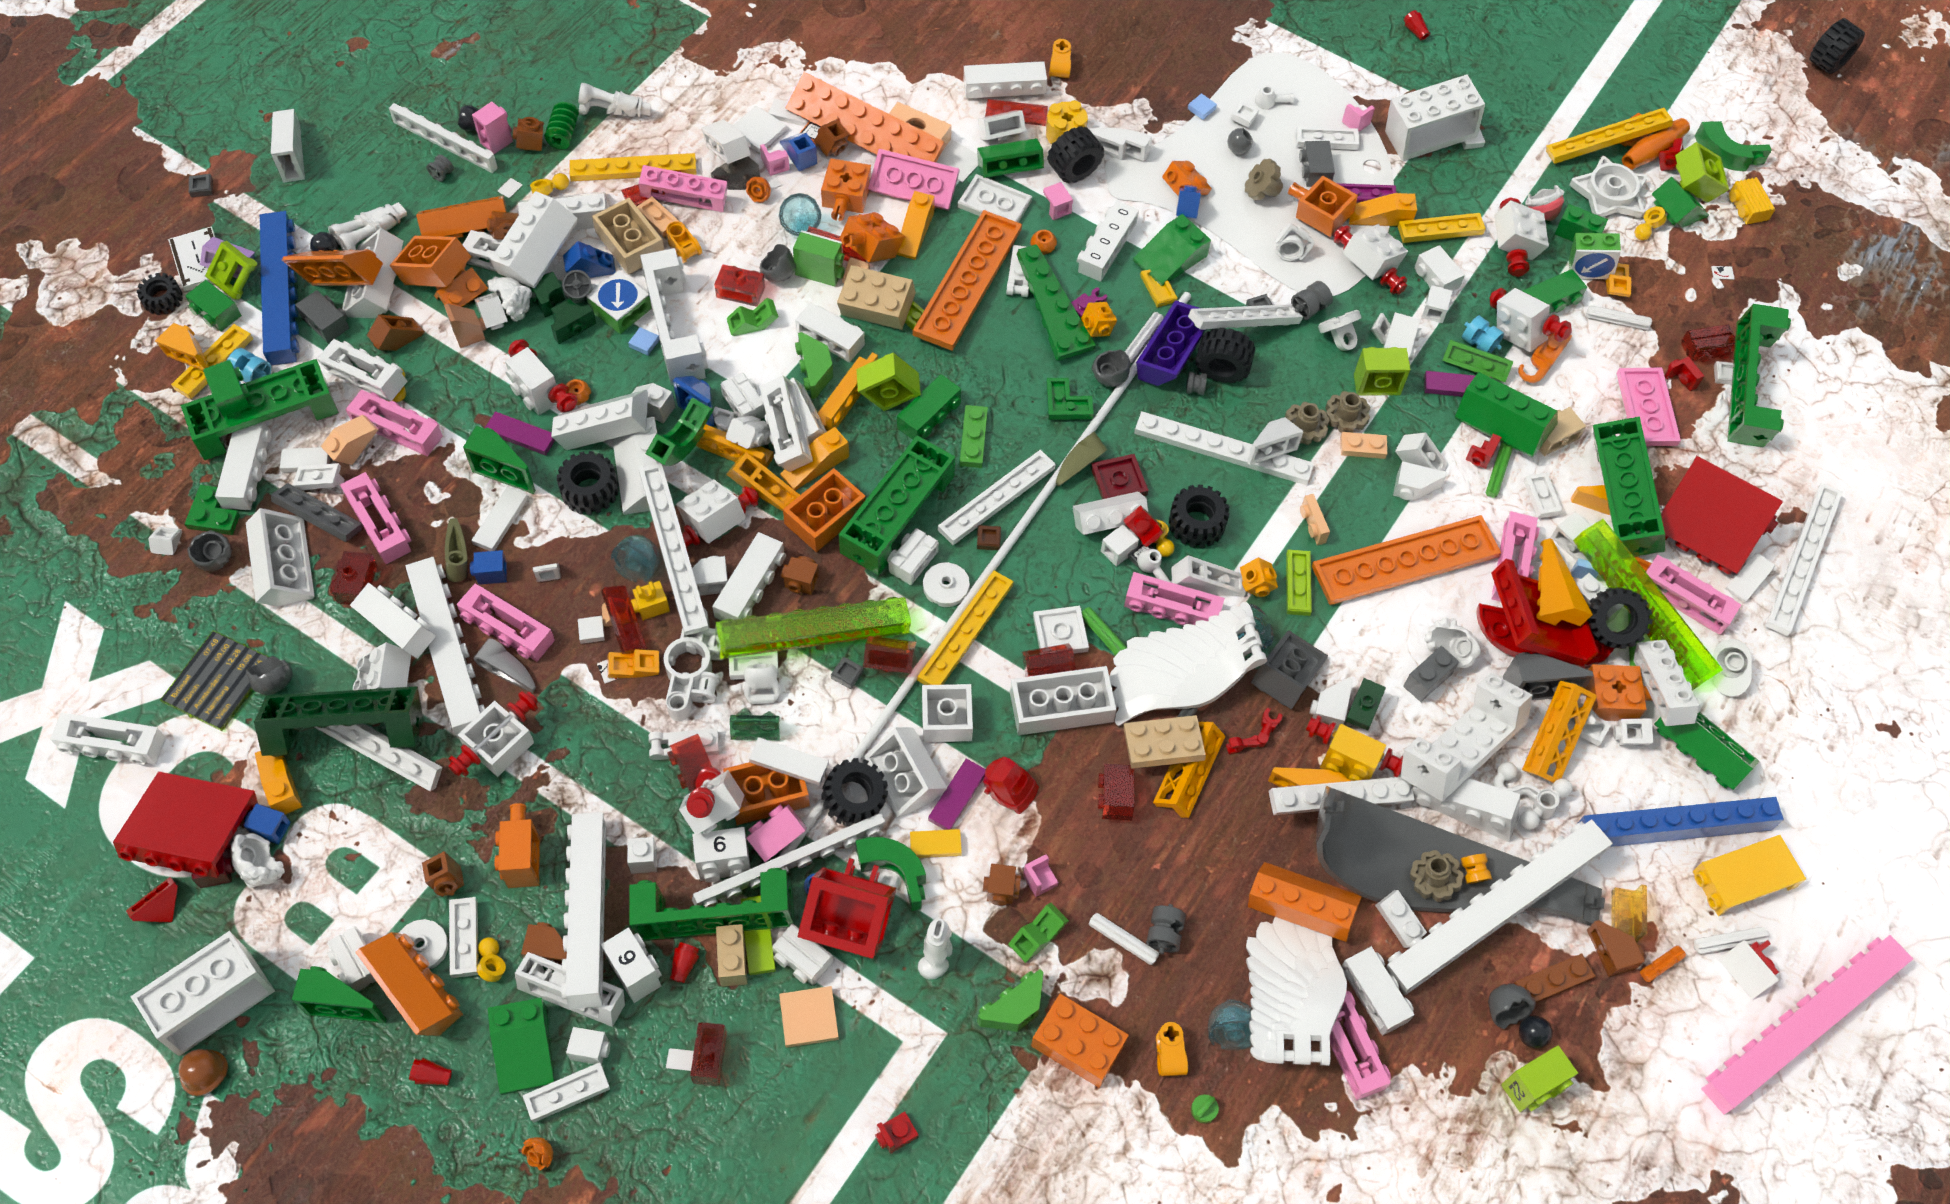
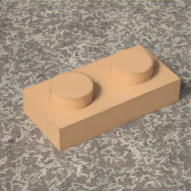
[637,197,679,238]
[1340,432,1387,459]
[1300,493,1330,545]

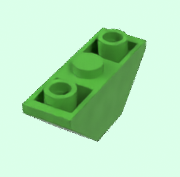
[795,332,833,399]
[977,969,1044,1032]

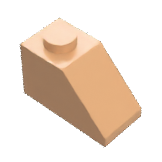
[321,415,378,465]

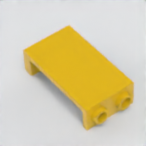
[1693,835,1806,916]

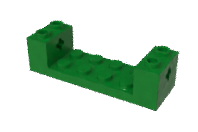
[1727,303,1791,448]
[181,359,339,461]
[1593,416,1665,559]
[839,436,955,576]
[629,868,795,941]

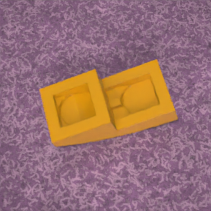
[1606,263,1631,297]
[607,649,659,678]

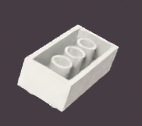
[1010,666,1116,735]

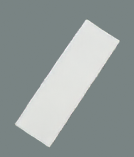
[1088,128,1152,161]

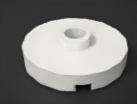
[923,562,970,607]
[399,919,448,969]

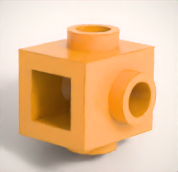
[1081,302,1117,337]
[1240,557,1278,597]

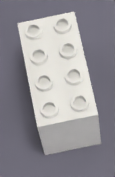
[1385,75,1485,161]
[130,931,275,1056]

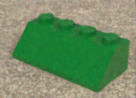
[1455,372,1558,458]
[1654,712,1760,790]

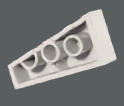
[1412,778,1520,842]

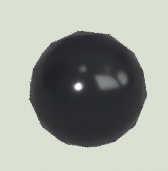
[458,105,478,132]
[310,232,339,251]
[1519,1015,1553,1050]

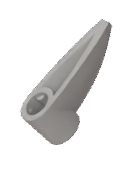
[474,638,536,693]

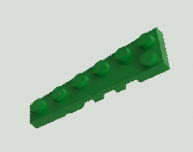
[1016,244,1096,361]

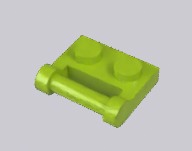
[205,241,257,300]

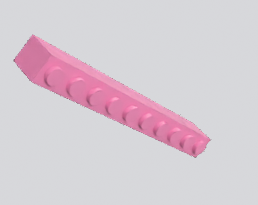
[1701,935,1913,1114]

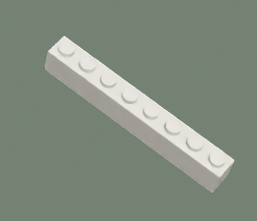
[405,557,485,738]
[561,812,606,1009]

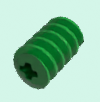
[544,102,579,150]

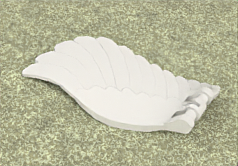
[1109,602,1267,727]
[1246,917,1347,1066]

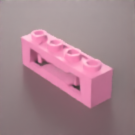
[639,165,727,212]
[345,389,443,457]
[340,472,411,564]
[1491,511,1540,602]
[1637,555,1741,635]
[1124,572,1225,625]
[457,583,555,662]
[1330,990,1391,1101]

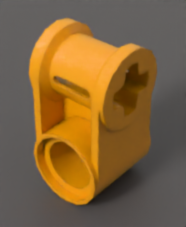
[1049,39,1071,78]
[666,221,702,263]
[1156,1022,1188,1076]

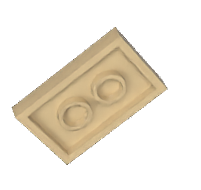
[1124,715,1206,769]

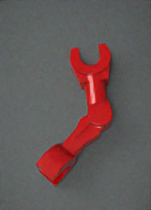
[1226,708,1282,754]

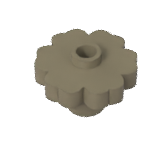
[1245,158,1283,201]
[1325,391,1370,433]
[1285,402,1329,445]
[1410,850,1464,902]

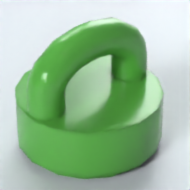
[1191,1094,1219,1124]

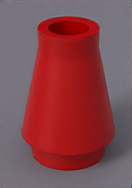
[1403,10,1430,41]
[670,942,700,984]
[409,1057,452,1086]

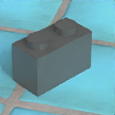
[1299,141,1335,187]
[295,290,350,343]
[1403,645,1459,702]

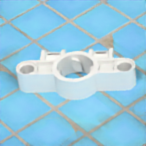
[664,608,730,721]

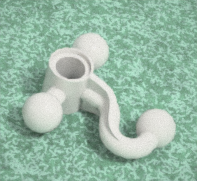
[1493,762,1573,830]

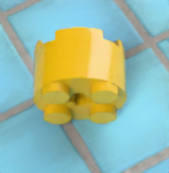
[1046,100,1088,144]

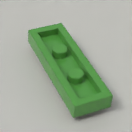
[1442,339,1514,382]
[960,405,988,468]

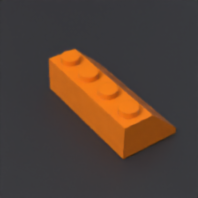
[416,195,507,238]
[282,249,383,286]
[1248,862,1362,942]
[355,932,463,1036]

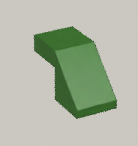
[726,298,778,336]
[1008,903,1069,963]

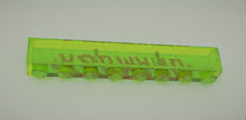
[1573,519,1723,691]
[715,597,911,659]

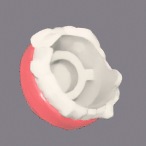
[1525,185,1564,221]

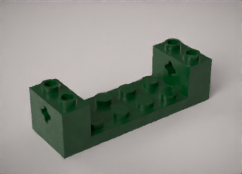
[254,686,424,757]

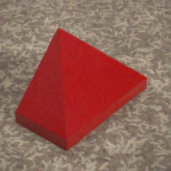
[126,877,178,922]

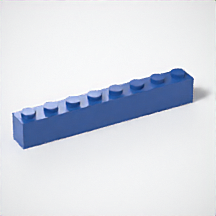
[259,211,300,366]
[1577,797,1784,847]

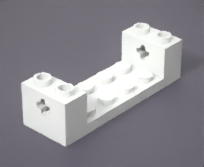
[640,248,708,385]
[1400,673,1533,802]

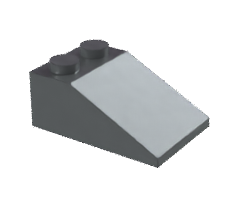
[1251,630,1328,709]
[1503,652,1594,700]

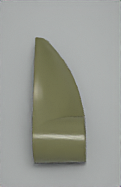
[1056,431,1108,486]
[445,518,468,582]

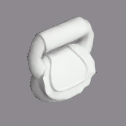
[744,663,780,704]

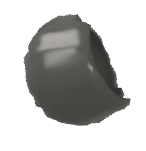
[759,244,796,282]
[1092,349,1130,387]
[188,530,232,571]
[246,656,293,695]
[1488,983,1536,1029]

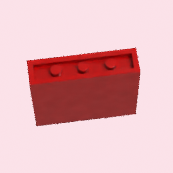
[1661,455,1783,575]
[1491,558,1599,666]
[113,771,258,878]

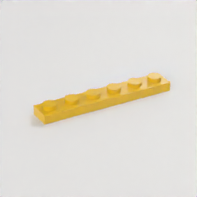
[1546,108,1673,164]
[569,153,697,182]
[917,570,1014,685]

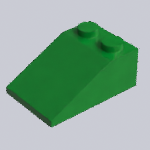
[1133,214,1211,286]
[463,426,536,494]
[292,966,387,1023]
[488,997,555,1095]

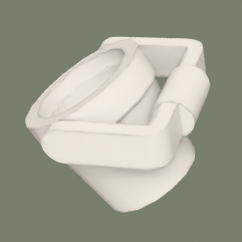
[1275,223,1315,261]

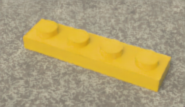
[1398,213,1486,243]
[171,324,253,400]

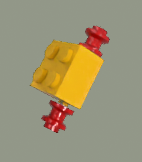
[1306,715,1403,781]

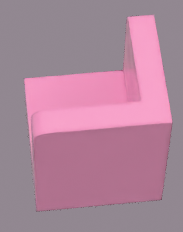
[1342,104,1375,132]
[760,144,790,176]
[1043,182,1073,220]
[1023,854,1058,897]

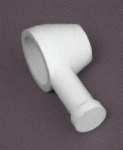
[1255,85,1294,109]
[1137,549,1172,583]

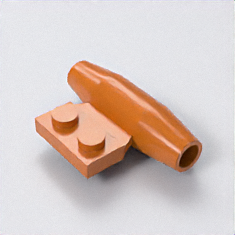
[1620,113,1690,170]

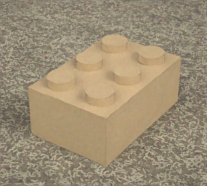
[592,198,664,275]
[837,265,916,330]

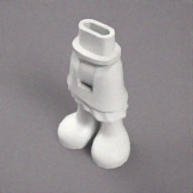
[578,83,651,117]
[328,202,407,251]
[918,918,953,979]

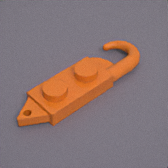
[1518,334,1572,383]

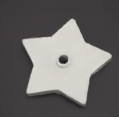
[1570,156,1648,218]

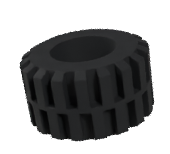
[1809,18,1865,74]
[1047,126,1105,183]
[1195,328,1256,383]
[557,451,619,515]
[1169,484,1230,548]
[1587,587,1653,649]
[821,758,888,827]

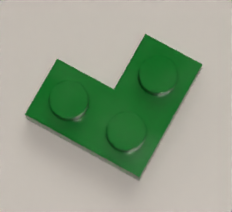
[1046,378,1094,420]
[185,485,240,535]

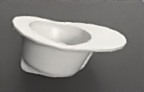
[1712,639,1753,697]

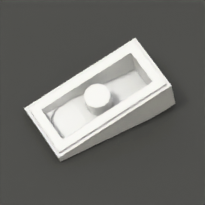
[1725,552,1775,603]

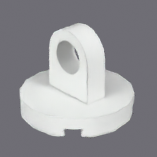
[1318,310,1362,351]

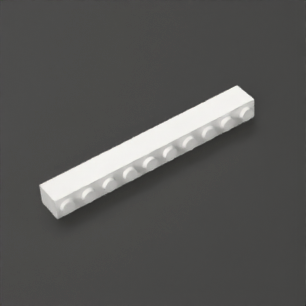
[1386,819,1612,995]

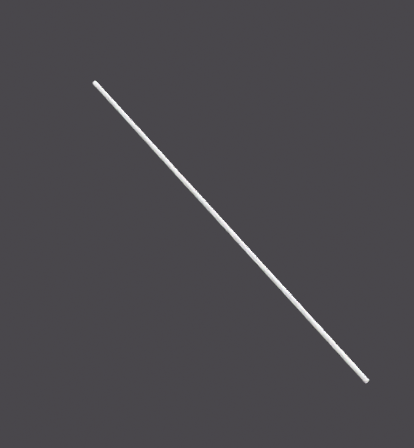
[778,292,1191,857]

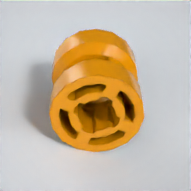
[1461,853,1492,884]

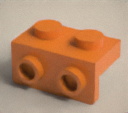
[1162,160,1212,195]
[434,267,488,307]

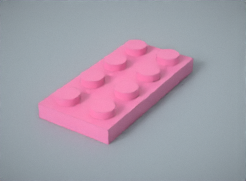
[868,149,960,211]
[1616,367,1681,446]

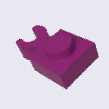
[1071,287,1107,319]

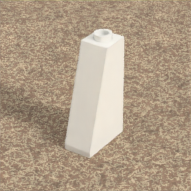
[271,109,305,183]

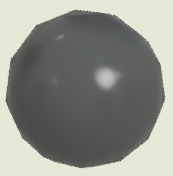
[1227,128,1253,154]

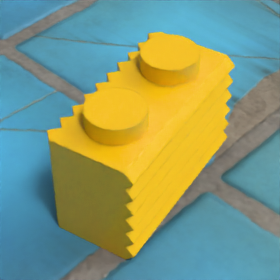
[1729,177,1776,225]

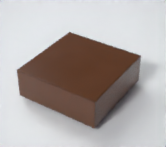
[977,525,1001,550]

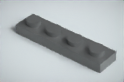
[271,483,362,542]

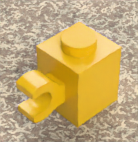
[631,581,670,620]

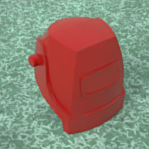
[983,757,1039,814]

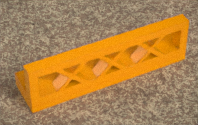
[818,352,878,431]
[696,424,774,468]
[1522,681,1597,783]
[1153,722,1225,818]

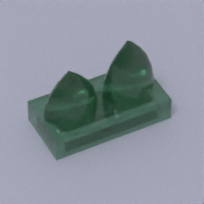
[729,707,781,741]

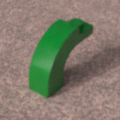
[1695,121,1772,171]
[645,397,714,466]
[855,837,926,911]

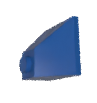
[673,376,714,427]

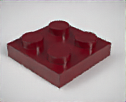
[1091,454,1149,499]

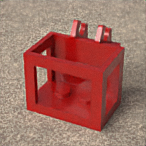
[797,858,897,959]

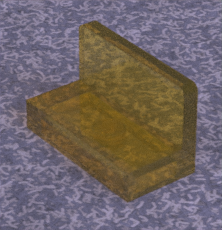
[1611,884,1647,943]

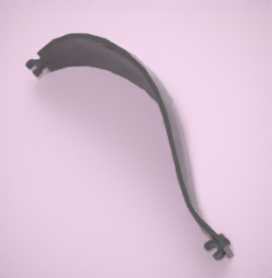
[1316,786,1605,926]

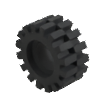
[137,273,183,315]

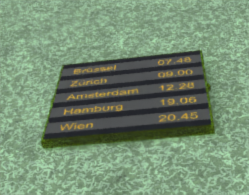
[160,630,269,732]

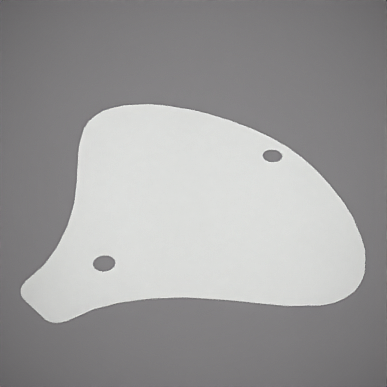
[1105,52,1394,296]

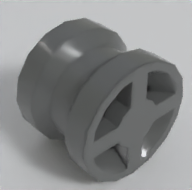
[426,154,454,182]
[1186,371,1207,396]

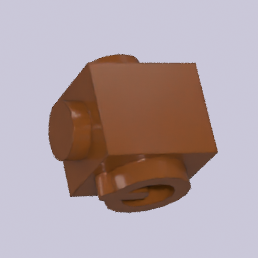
[512,117,544,151]
[814,119,850,157]
[487,211,519,240]
[781,556,819,595]
[422,851,464,897]
[983,863,1021,906]

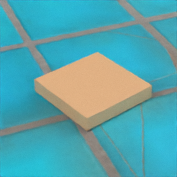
[779,986,839,1048]

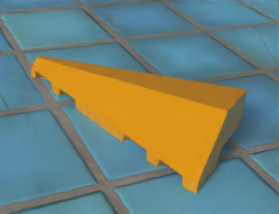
[1537,538,1593,626]

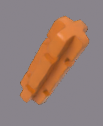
[1640,945,1686,982]

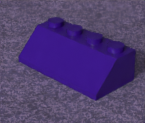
[1136,300,1206,386]

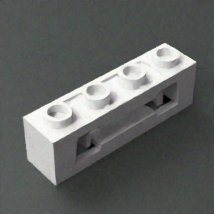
[463,230,554,274]
[317,339,408,401]
[760,375,813,472]
[50,712,166,765]
[515,952,625,1027]

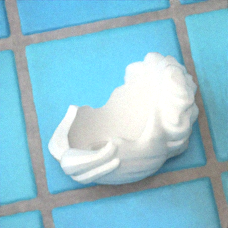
[487,276,532,321]
[1424,617,1481,668]
[231,833,285,888]

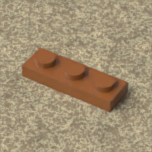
[1513,953,1595,1003]

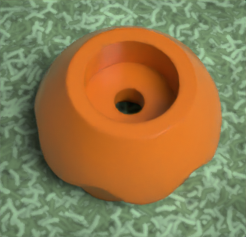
[746,177,771,203]
[1030,230,1057,254]
[566,379,591,405]
[522,1137,553,1171]

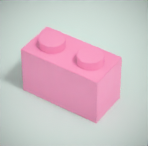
[472,102,513,154]
[746,804,807,862]

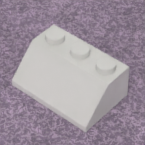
[864,727,947,818]

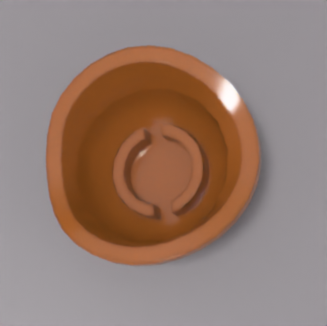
[179,1049,228,1096]

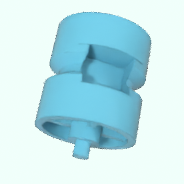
[1462,315,1504,353]
[227,348,271,383]

